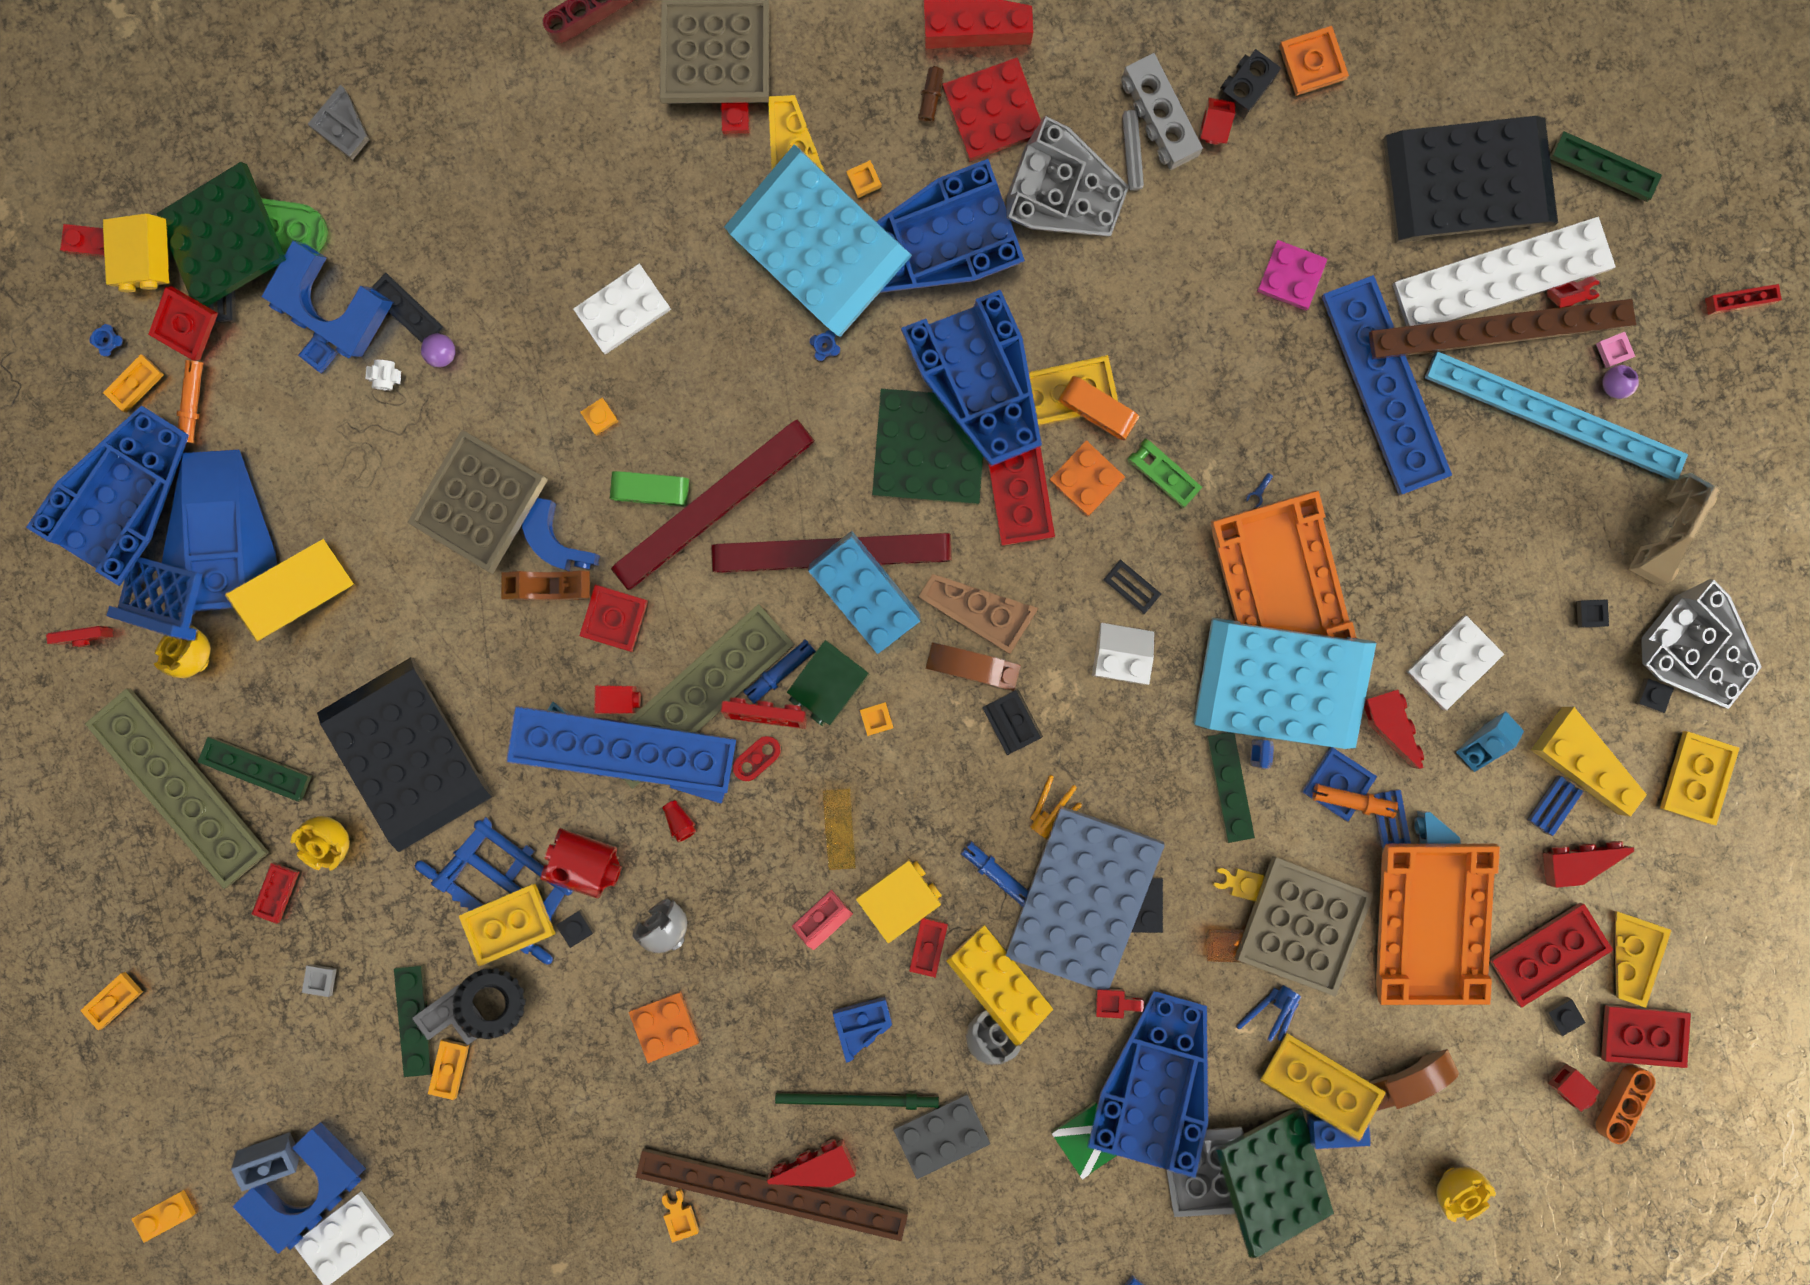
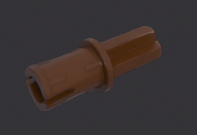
[918,66,944,123]

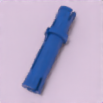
[743,639,816,705]
[960,841,1028,907]

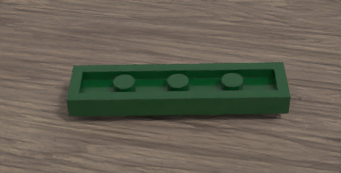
[1550,131,1662,202]
[1206,732,1255,843]
[198,737,312,802]
[394,964,433,1077]

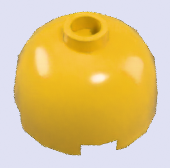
[154,624,211,678]
[291,816,350,871]
[1436,1167,1496,1222]

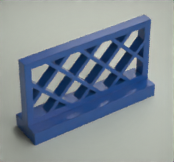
[107,557,203,641]

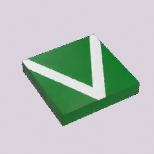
[1051,1101,1117,1179]

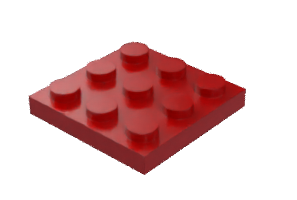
[942,57,1041,162]

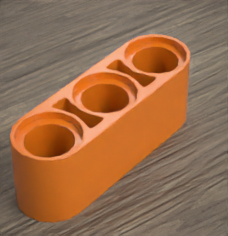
[1058,376,1139,440]
[1596,1064,1656,1144]

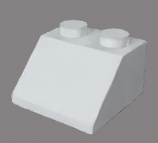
[1092,623,1154,685]

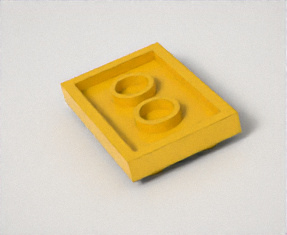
[1660,731,1740,826]
[459,884,556,967]

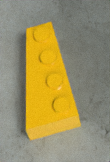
[1531,707,1647,817]

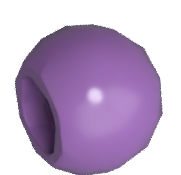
[421,333,455,368]
[1603,365,1639,399]

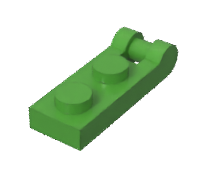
[1127,438,1202,508]

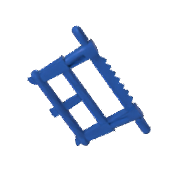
[415,817,573,965]

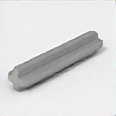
[1122,110,1144,191]

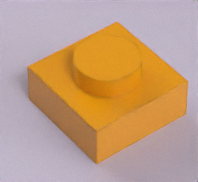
[846,160,882,198]
[580,397,618,436]
[860,702,893,736]

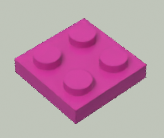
[1257,240,1327,311]

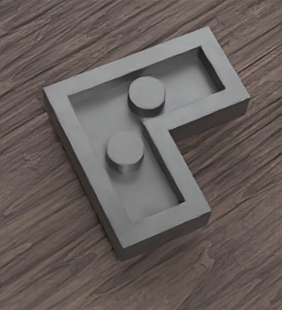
[412,984,484,1046]

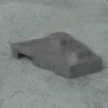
[308,85,369,160]

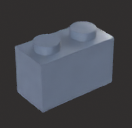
[231,1132,300,1191]

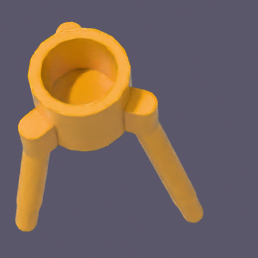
[1030,775,1082,839]

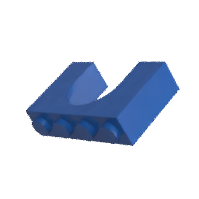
[261,241,393,358]
[232,1122,366,1254]

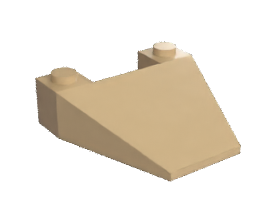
[1629,472,1720,585]

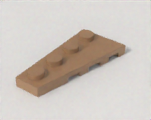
[918,574,1039,654]

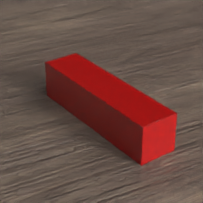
[1705,284,1782,315]

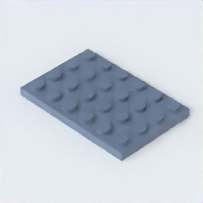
[1006,806,1165,989]

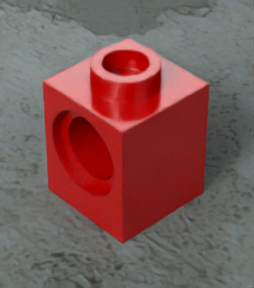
[1200,97,1235,144]
[1548,1064,1600,1112]

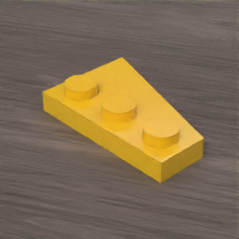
[768,95,825,173]
[1614,911,1672,1008]

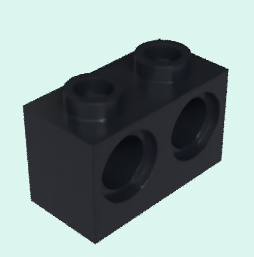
[1219,49,1281,119]

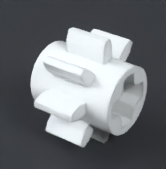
[365,360,401,390]

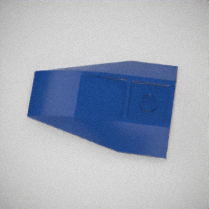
[876,159,1025,293]
[901,290,1042,466]
[26,405,189,586]
[162,450,277,616]
[1087,991,1208,1178]

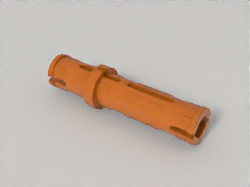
[176,360,204,443]
[1312,783,1398,819]

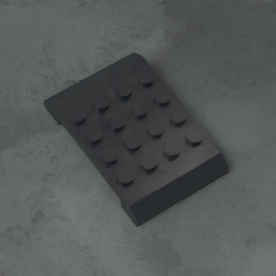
[1383,116,1558,243]
[317,657,494,852]

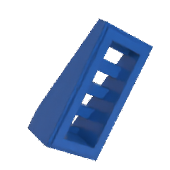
[1250,739,1274,768]

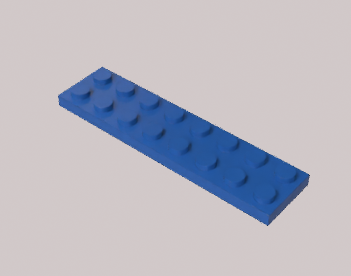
[1321,275,1452,496]
[507,706,736,793]

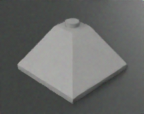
[1167,1127,1244,1217]

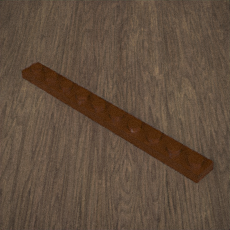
[1368,299,1636,360]
[635,1148,908,1242]

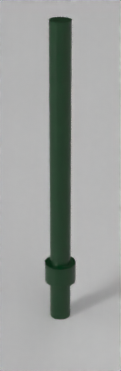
[775,1093,939,1110]

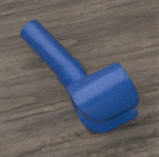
[1245,473,1273,508]

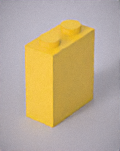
[103,213,169,292]
[856,858,942,944]

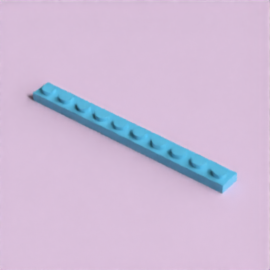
[1425,352,1688,480]

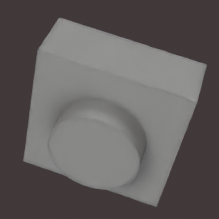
[302,964,337,997]

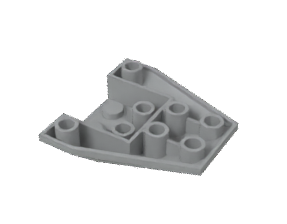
[1006,116,1129,237]
[1642,579,1762,709]

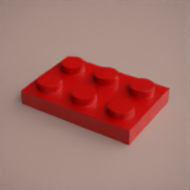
[721,697,807,729]
[1601,1005,1691,1068]

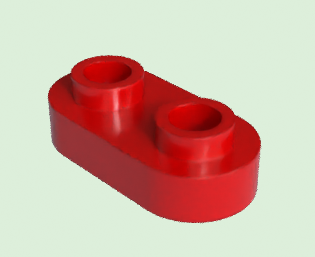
[733,736,781,781]

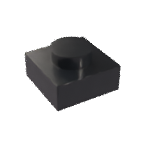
[1577,599,1609,628]
[1635,678,1674,713]
[556,910,595,948]
[1545,998,1586,1037]

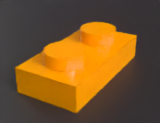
[103,354,164,413]
[80,972,143,1031]
[428,1038,469,1100]
[132,1190,197,1243]

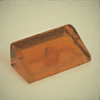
[1206,929,1245,963]

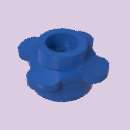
[89,324,123,357]
[810,330,840,361]

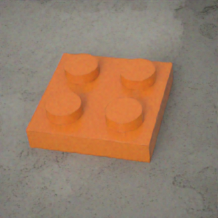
[1279,26,1349,96]
[1049,440,1125,517]
[629,991,700,1063]

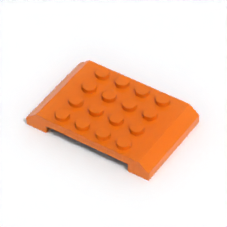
[1211,490,1357,639]
[1376,844,1500,1005]

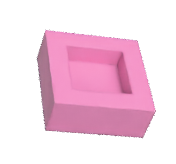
[1596,332,1635,368]

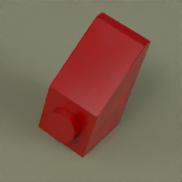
[595,686,641,713]

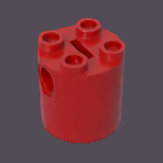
[540,828,622,899]

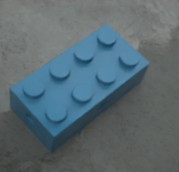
[808,531,920,654]

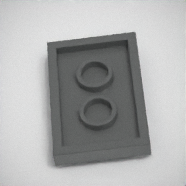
[893,1092,991,1179]

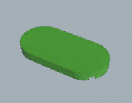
[261,198,327,255]

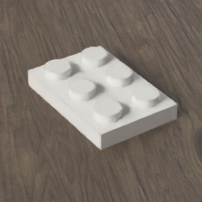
[573,263,671,355]
[1406,615,1504,711]
[294,1191,394,1285]

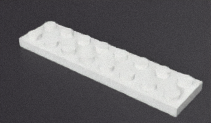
[1392,217,1616,326]

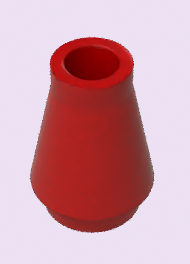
[662,800,697,842]

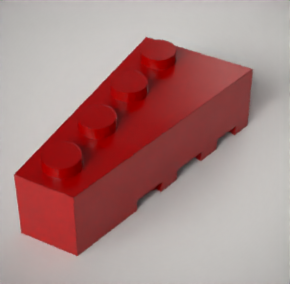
[923,0,1034,49]

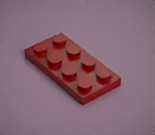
[988,446,1055,546]
[1489,903,1613,1008]

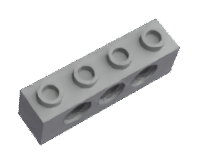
[1121,53,1203,170]

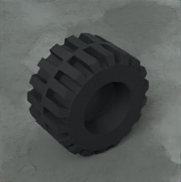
[453,968,525,1039]

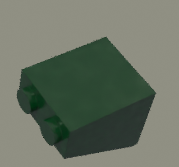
[787,640,870,726]

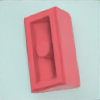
[792,890,853,950]

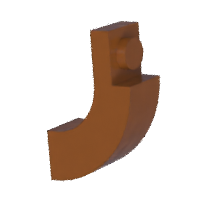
[501,570,590,601]
[925,642,1021,691]
[1368,1049,1459,1111]

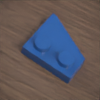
[833,997,892,1063]

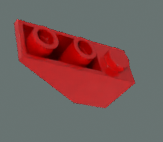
[1364,689,1424,769]
[1543,841,1635,888]
[767,1139,856,1187]

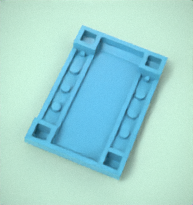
[724,144,912,337]
[1194,618,1376,749]

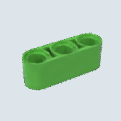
[609,471,690,506]

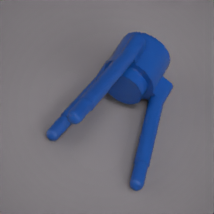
[1237,985,1301,1041]

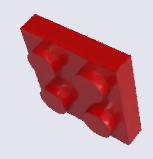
[148,286,218,361]
[579,585,648,652]

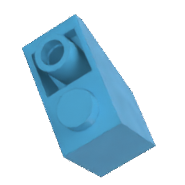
[1456,711,1524,772]
[1414,811,1461,844]

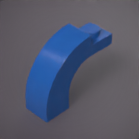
[522,498,600,571]

